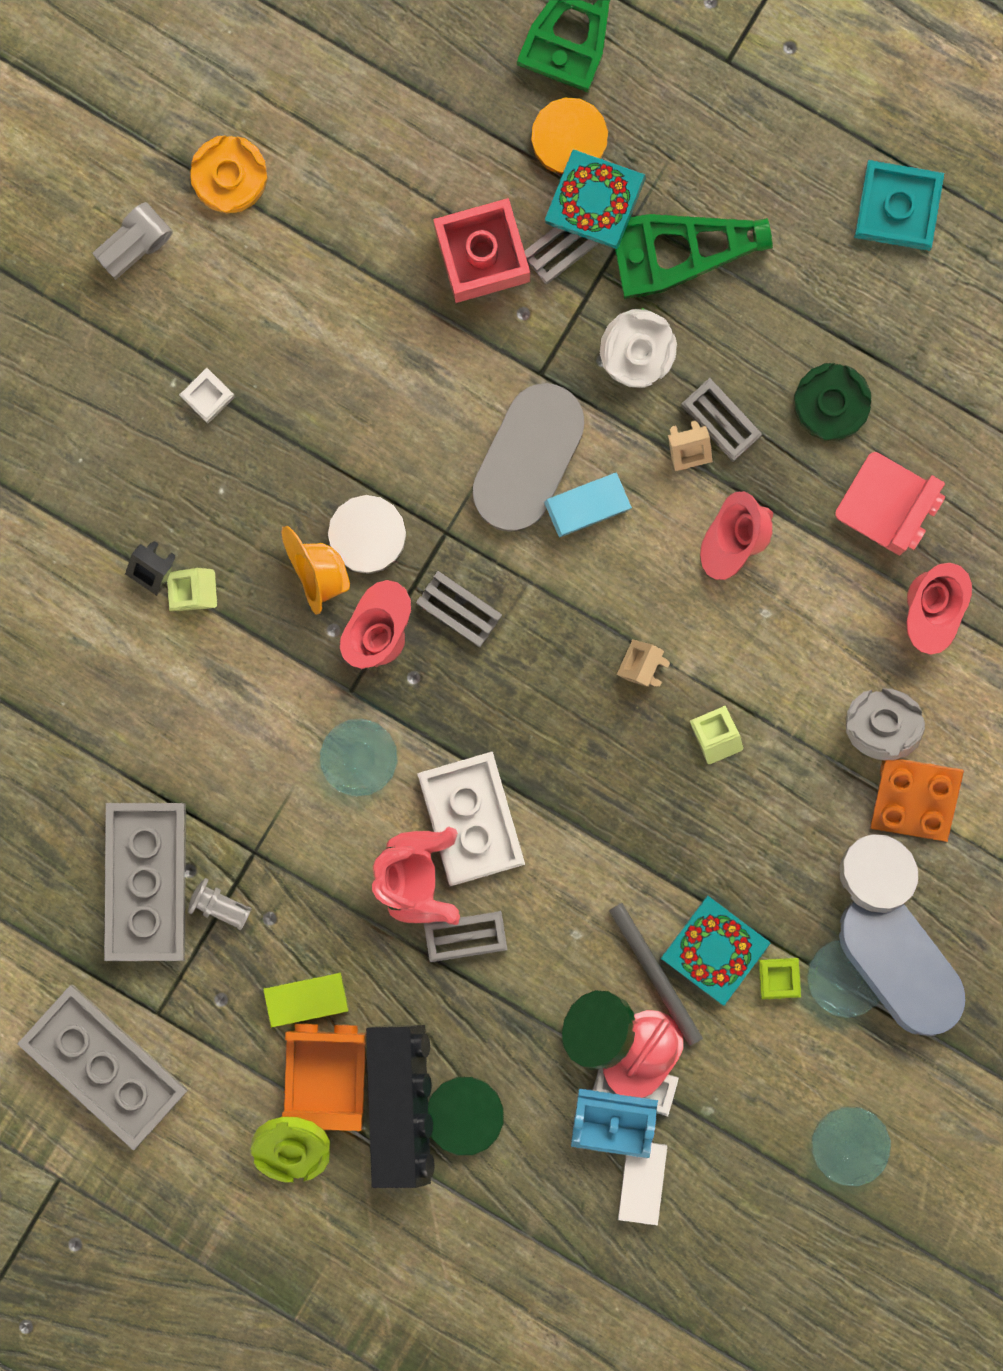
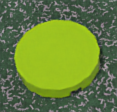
[251,1117,330,1182]

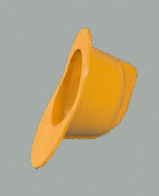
[281,526,350,614]

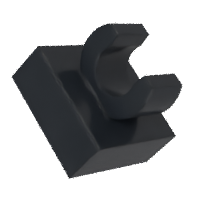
[125,541,175,596]

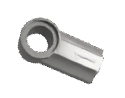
[92,202,173,280]

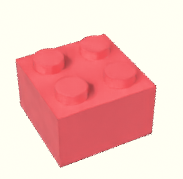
[433,198,530,303]

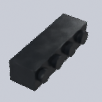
[366,1025,435,1188]

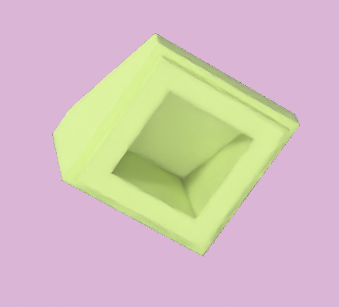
[167,568,217,611]
[690,706,743,764]

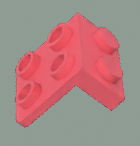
[835,452,946,556]

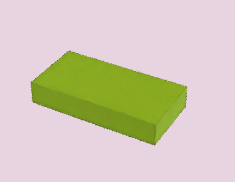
[263,972,349,1028]

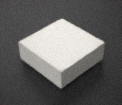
[179,368,235,424]

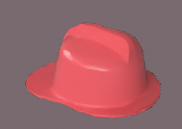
[700,491,773,580]
[906,563,972,655]
[340,580,411,669]
[603,1010,683,1098]

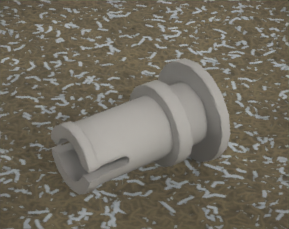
[188,878,252,930]

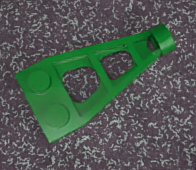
[517,0,610,93]
[615,214,773,299]

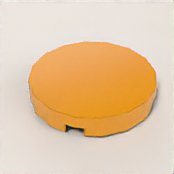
[531,97,608,174]
[190,135,268,214]

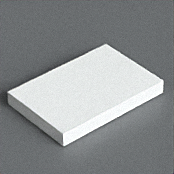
[417,752,525,886]

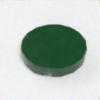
[794,363,871,441]
[562,990,635,1070]
[428,1076,504,1155]

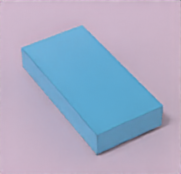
[544,472,632,538]

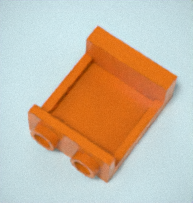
[282,1023,366,1131]

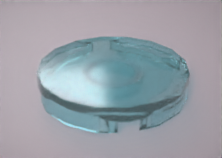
[320,719,398,797]
[807,939,879,1018]
[811,1106,891,1186]

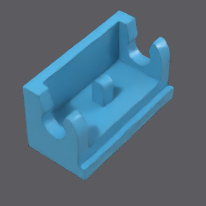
[571,1089,658,1158]

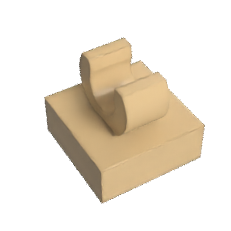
[668,421,713,471]
[617,639,670,686]

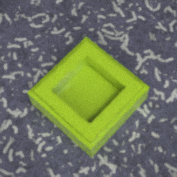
[758,958,801,999]

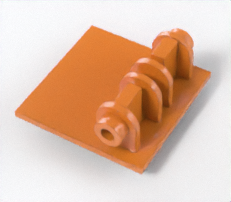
[870,759,964,842]

